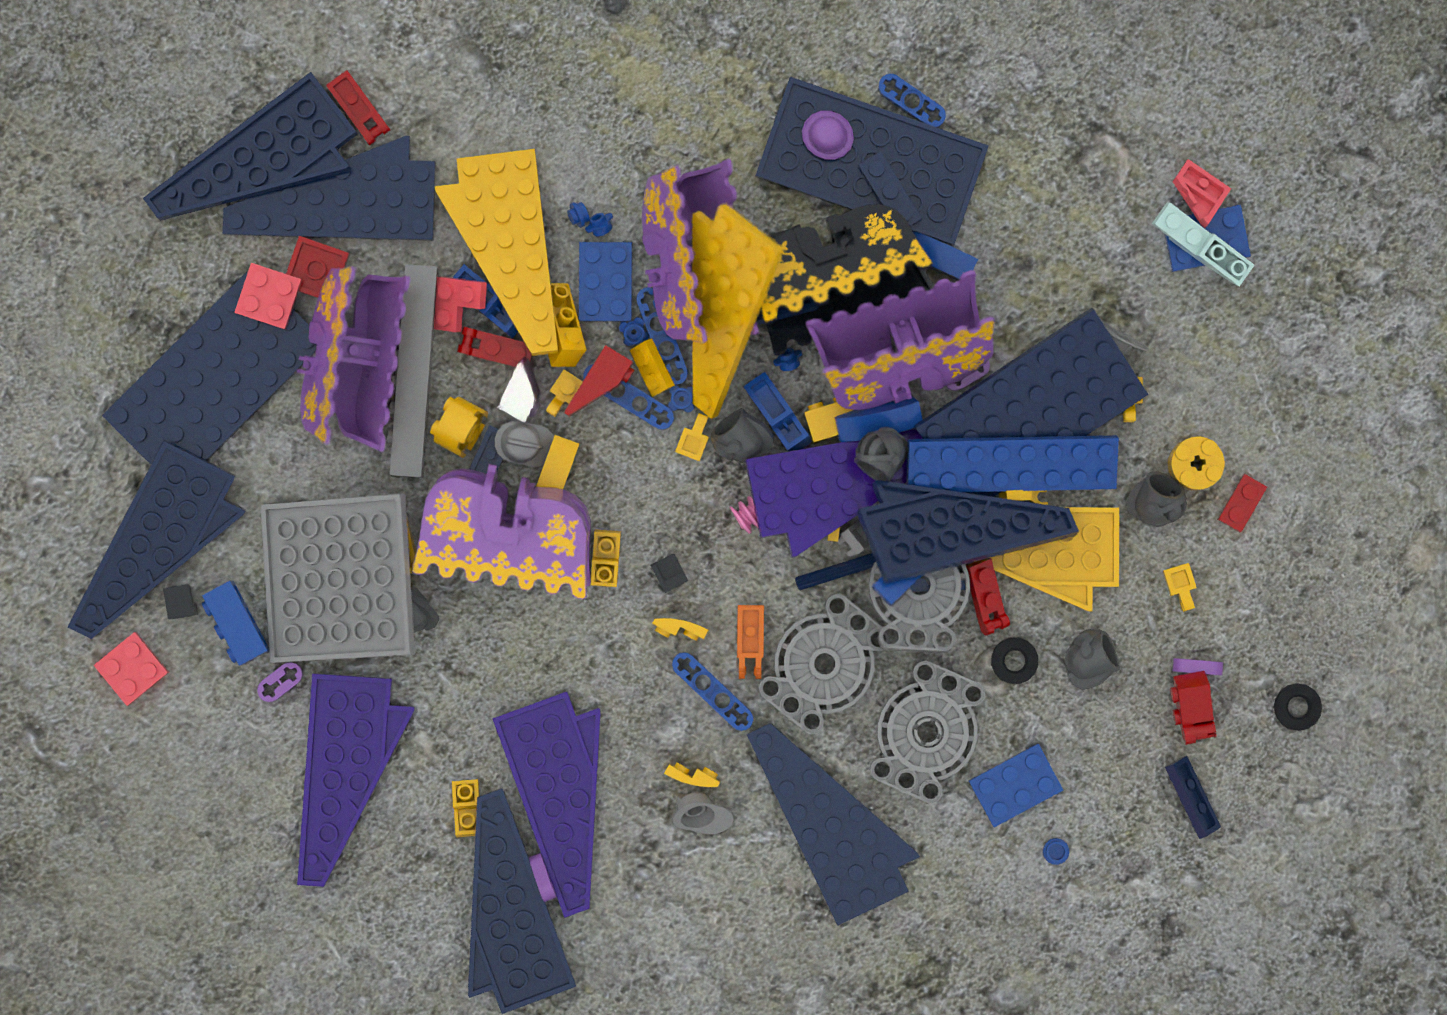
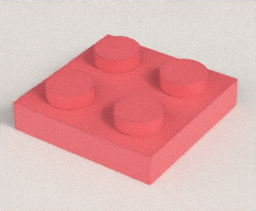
[234,263,302,330]
[94,632,169,706]

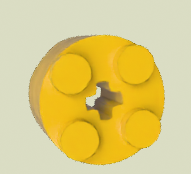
[430,396,488,458]
[1168,437,1225,490]

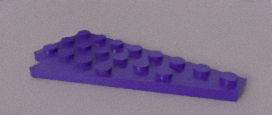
[745,429,923,558]
[297,673,415,887]
[493,691,601,918]

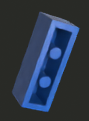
[202,581,269,666]

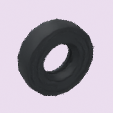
[991,637,1038,684]
[1274,683,1322,731]

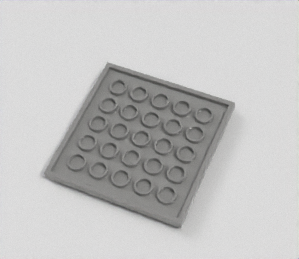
[261,494,415,663]

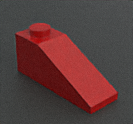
[564,345,635,417]

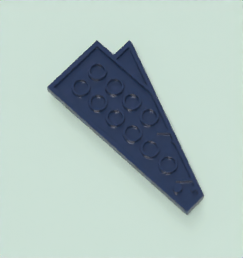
[143,72,358,221]
[222,136,436,241]
[67,440,246,639]
[857,480,1079,584]
[746,723,920,926]
[468,787,576,1014]

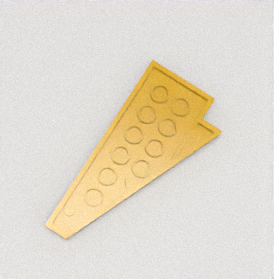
[435,149,559,356]
[692,204,784,419]
[975,507,1119,611]

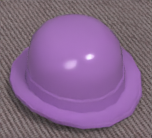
[802,111,854,160]

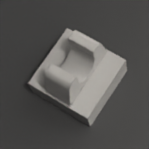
[837,521,869,556]

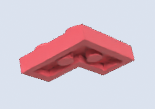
[434,276,487,332]

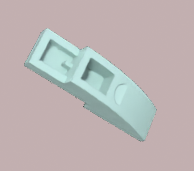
[1152,202,1254,286]

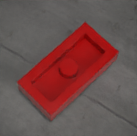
[1217,474,1267,533]

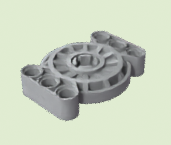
[869,561,970,653]
[759,594,890,734]
[869,660,986,803]

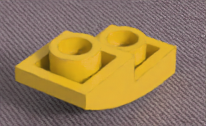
[536,435,579,489]
[590,529,621,587]
[652,618,708,641]
[664,762,720,787]
[452,779,480,838]

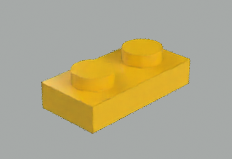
[629,338,675,397]

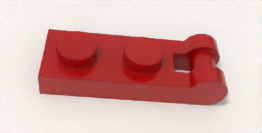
[326,70,391,146]
[457,327,532,371]
[966,558,1010,636]

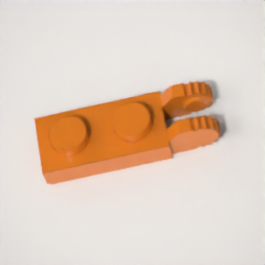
[737,605,764,679]

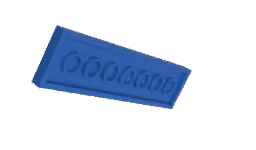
[906,435,1119,492]

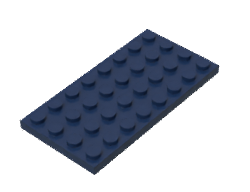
[755,77,989,246]
[102,271,317,465]
[914,308,1149,497]

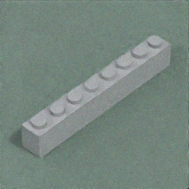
[385,264,439,478]

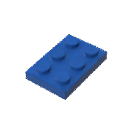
[1165,205,1251,272]
[579,242,632,322]
[968,743,1063,827]

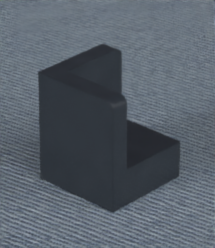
[651,554,688,593]
[163,584,198,620]

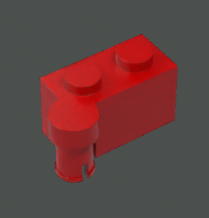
[1170,671,1217,745]

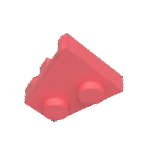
[1173,159,1231,228]

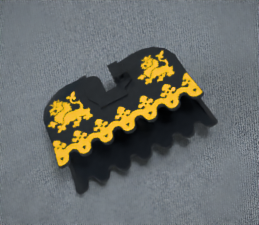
[761,204,934,356]

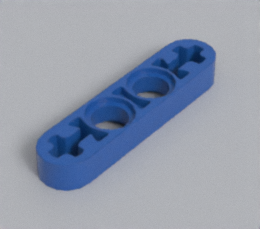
[636,287,688,385]
[583,364,674,430]
[672,652,753,731]

